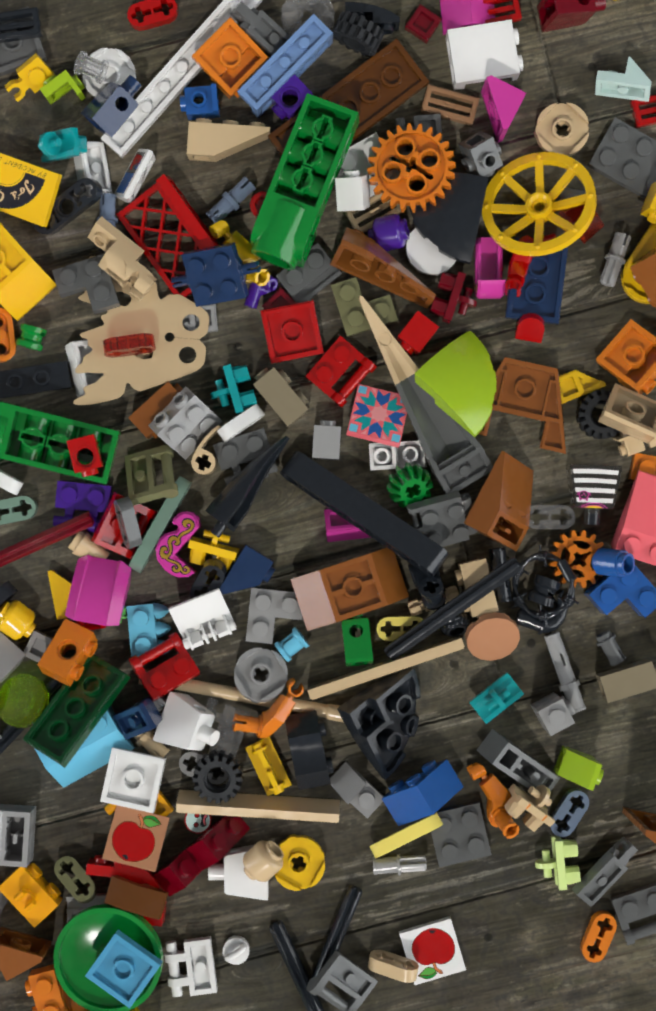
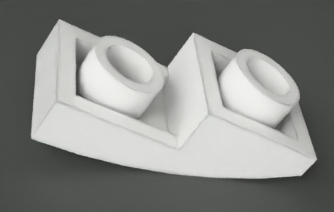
[369,440,427,470]

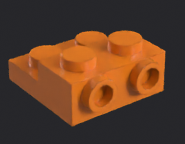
[192,17,269,99]
[596,319,656,395]
[25,964,90,1011]

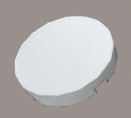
[82,48,136,102]
[406,228,456,276]

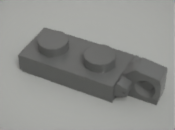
[230,1,291,57]
[572,837,638,907]

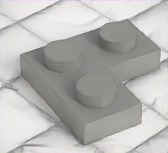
[246,587,302,644]

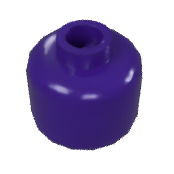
[368,214,410,251]

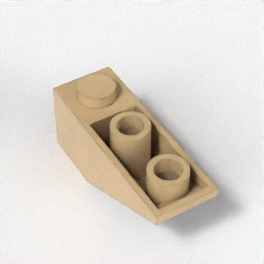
[187,118,271,162]

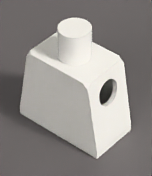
[153,692,220,751]
[208,844,269,900]

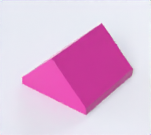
[440,0,495,35]
[481,75,526,143]

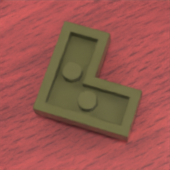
[331,277,398,337]

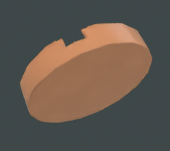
[465,612,520,661]

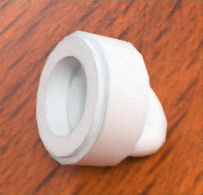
[223,936,250,965]

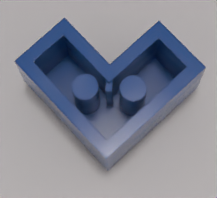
[584,565,656,618]
[382,759,464,826]

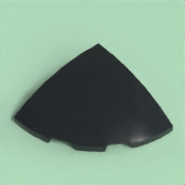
[409,172,488,264]
[337,667,421,780]

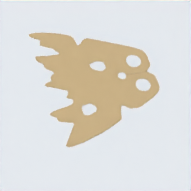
[73,256,209,405]

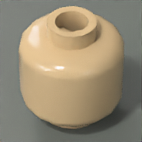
[243,840,284,882]

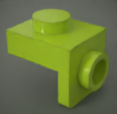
[40,70,85,105]

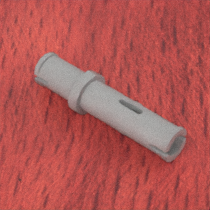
[544,632,586,713]

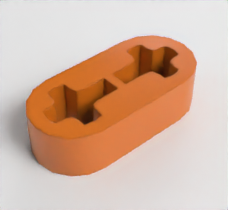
[580,910,617,963]

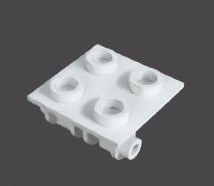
[168,588,237,650]

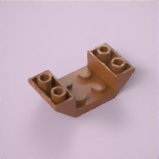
[290,548,409,631]

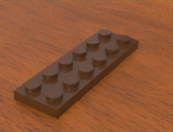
[268,39,429,156]

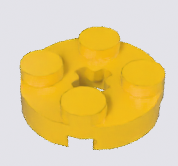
[274,834,325,891]

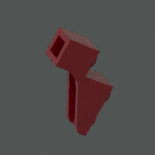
[153,816,250,897]

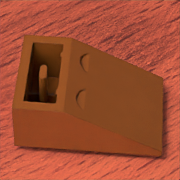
[464,451,534,552]

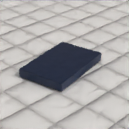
[505,237,568,325]

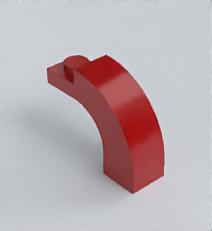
[85,855,166,927]

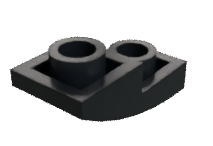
[345,2,400,35]

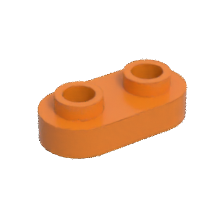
[0,308,16,363]

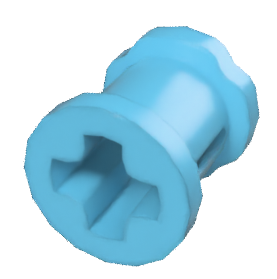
[274,627,310,662]

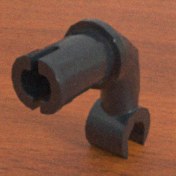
[515,590,576,635]

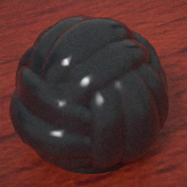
[440,612,469,638]

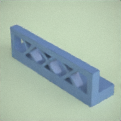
[237,14,333,118]

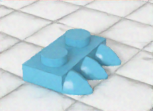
[126,603,172,657]

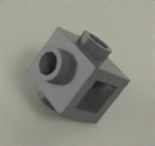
[458,131,503,177]

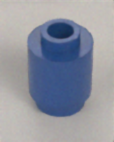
[592,548,635,577]

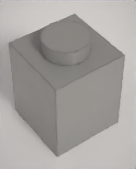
[312,420,341,460]

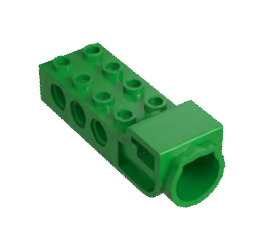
[250,93,359,270]
[0,402,121,485]

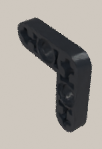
[32,178,102,235]

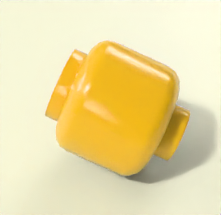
[0,600,36,640]

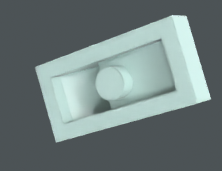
[595,56,651,102]

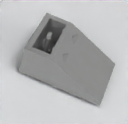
[0,804,37,867]

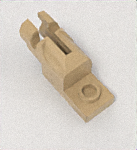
[87,216,157,301]

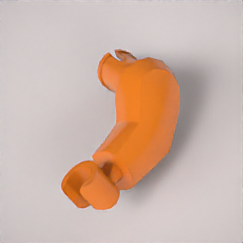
[232,678,304,738]
[467,762,520,839]

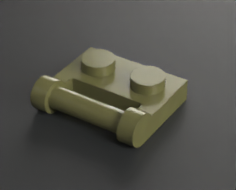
[125,445,179,506]

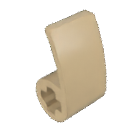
[191,425,222,475]

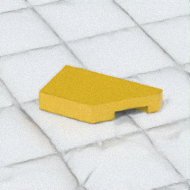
[559,370,606,404]
[47,570,72,620]

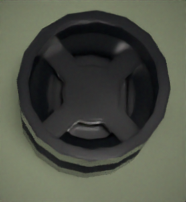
[527,574,561,608]

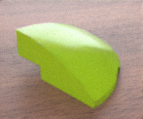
[415,331,497,437]

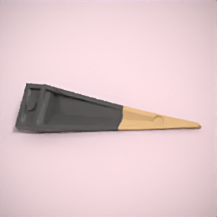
[359,296,493,494]

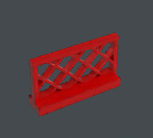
[116,174,219,297]

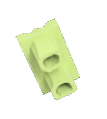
[535,835,581,890]

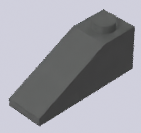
[477,729,560,792]

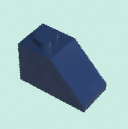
[219,545,276,595]

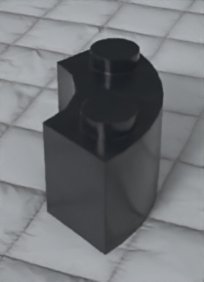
[285,710,334,790]

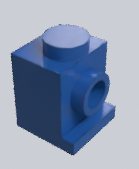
[180,83,220,120]

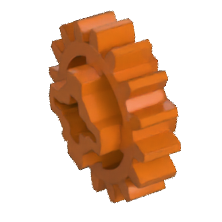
[548,530,604,588]

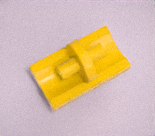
[188,529,239,572]

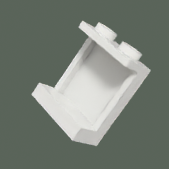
[445,19,523,91]

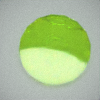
[0,674,49,728]

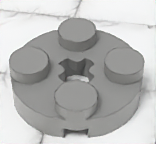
[234,648,288,703]

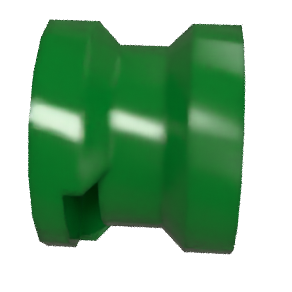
[16,323,47,352]

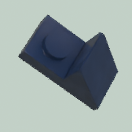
[112,696,162,740]

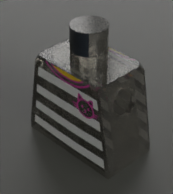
[566,464,622,525]

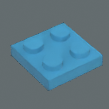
[85,930,163,1008]

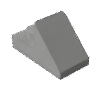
[330,761,384,819]

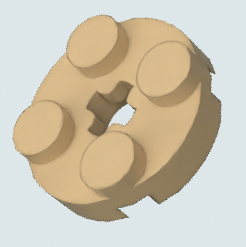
[534,102,589,156]

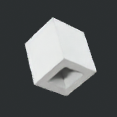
[335,170,370,211]

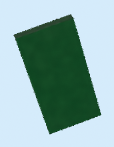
[22,655,130,768]

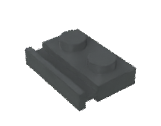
[276,243,342,303]

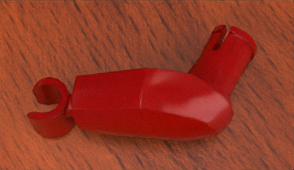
[505,233,557,297]

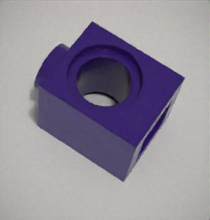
[271,74,313,120]

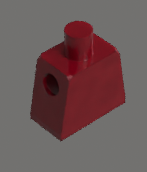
[537,0,606,33]

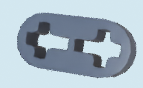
[550,788,589,837]

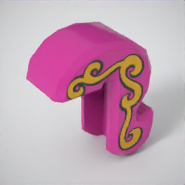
[474,237,506,299]
[155,511,201,577]

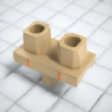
[504,783,556,832]

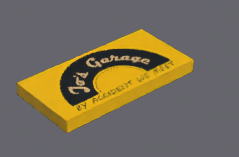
[0,152,62,227]

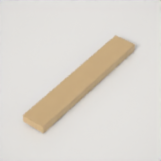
[307,636,465,700]
[176,790,340,823]

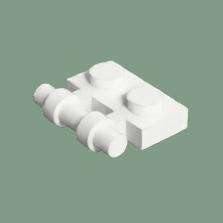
[164,936,218,997]

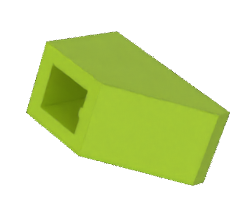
[554,745,604,791]

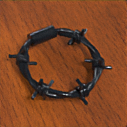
[511,545,579,626]

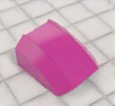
[65,554,131,626]

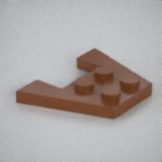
[479,357,566,454]

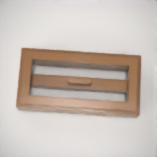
[421,84,480,126]

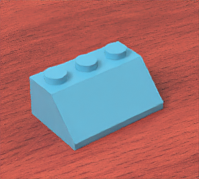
[34,706,135,788]

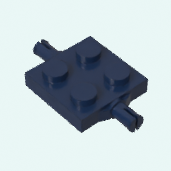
[171,242,261,307]

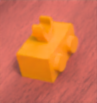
[0,863,63,928]

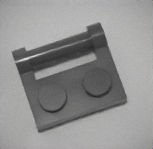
[610,882,656,946]
[307,950,378,1011]

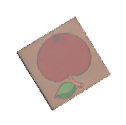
[102,805,170,872]

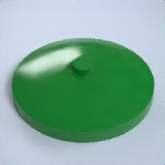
[53,904,163,1011]

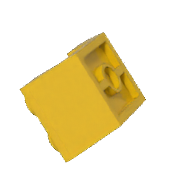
[0,222,57,321]

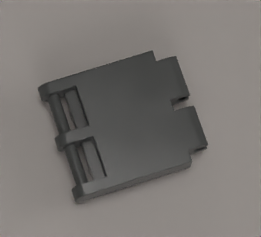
[407,491,478,547]

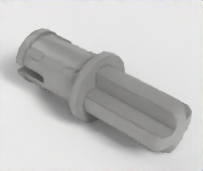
[600,232,631,287]
[373,853,427,876]

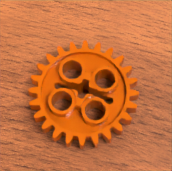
[367,123,456,213]

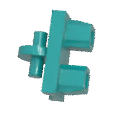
[38,127,87,163]
[210,364,258,415]
[469,672,524,724]

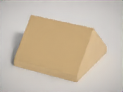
[598,383,656,444]

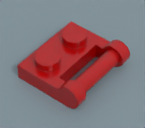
[305,336,377,408]
[91,492,157,560]
[128,632,200,702]

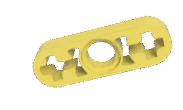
[369,812,443,859]

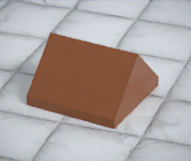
[0,927,52,981]

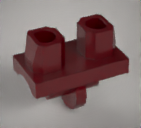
[430,272,477,324]

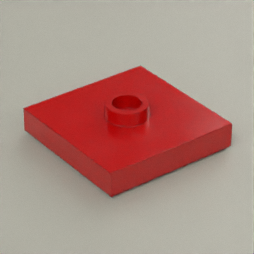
[260,300,324,364]

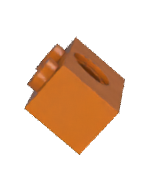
[37,618,98,687]

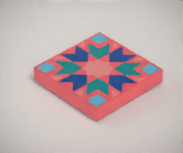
[346,384,407,448]

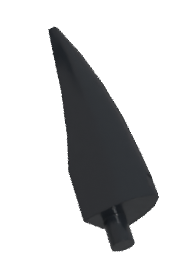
[205,436,290,538]

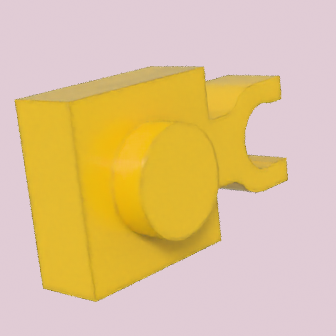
[5,53,55,102]

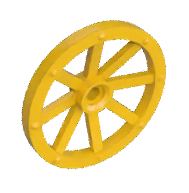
[482,152,597,256]

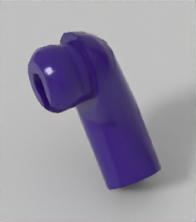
[244,275,278,309]

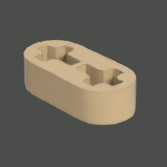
[368,950,419,983]

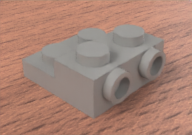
[148,386,222,460]

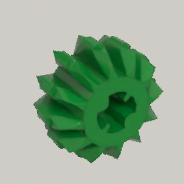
[386,462,433,508]

